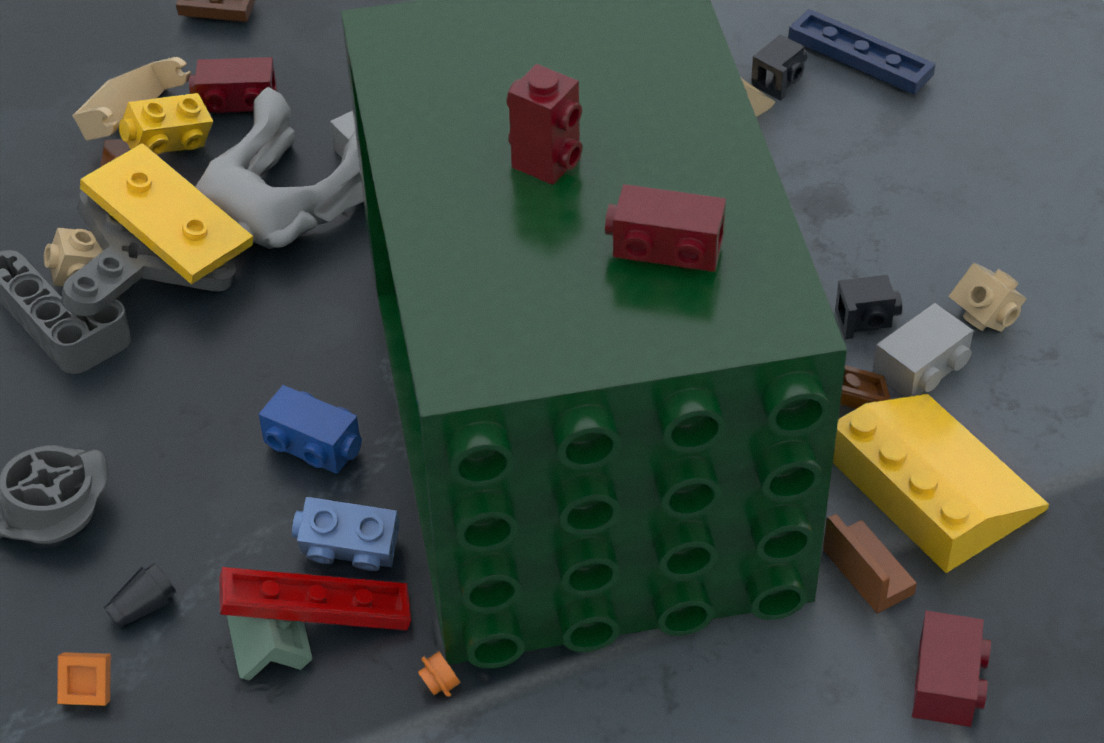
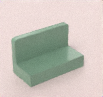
[227,615,312,681]

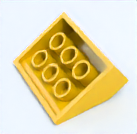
[833,394,1049,573]

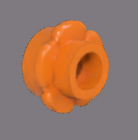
[418,651,461,697]

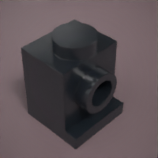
[751,34,807,101]
[835,275,902,339]

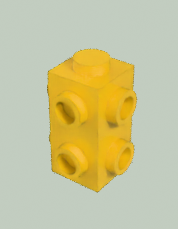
[119,93,213,155]

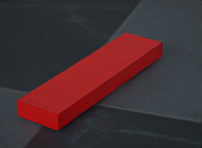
[219,567,411,630]

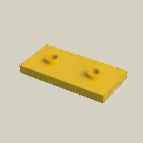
[80,143,253,285]

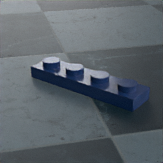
[788,9,936,95]

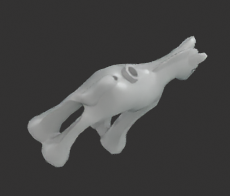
[194,87,364,249]

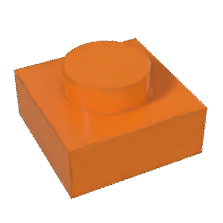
[57,652,111,706]

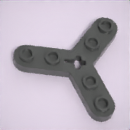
[61,190,236,316]

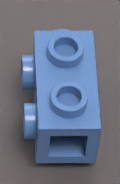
[292,497,400,571]

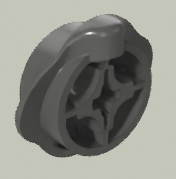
[0,445,109,544]

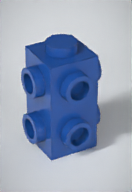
[258,385,362,474]

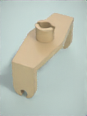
[72,57,191,141]

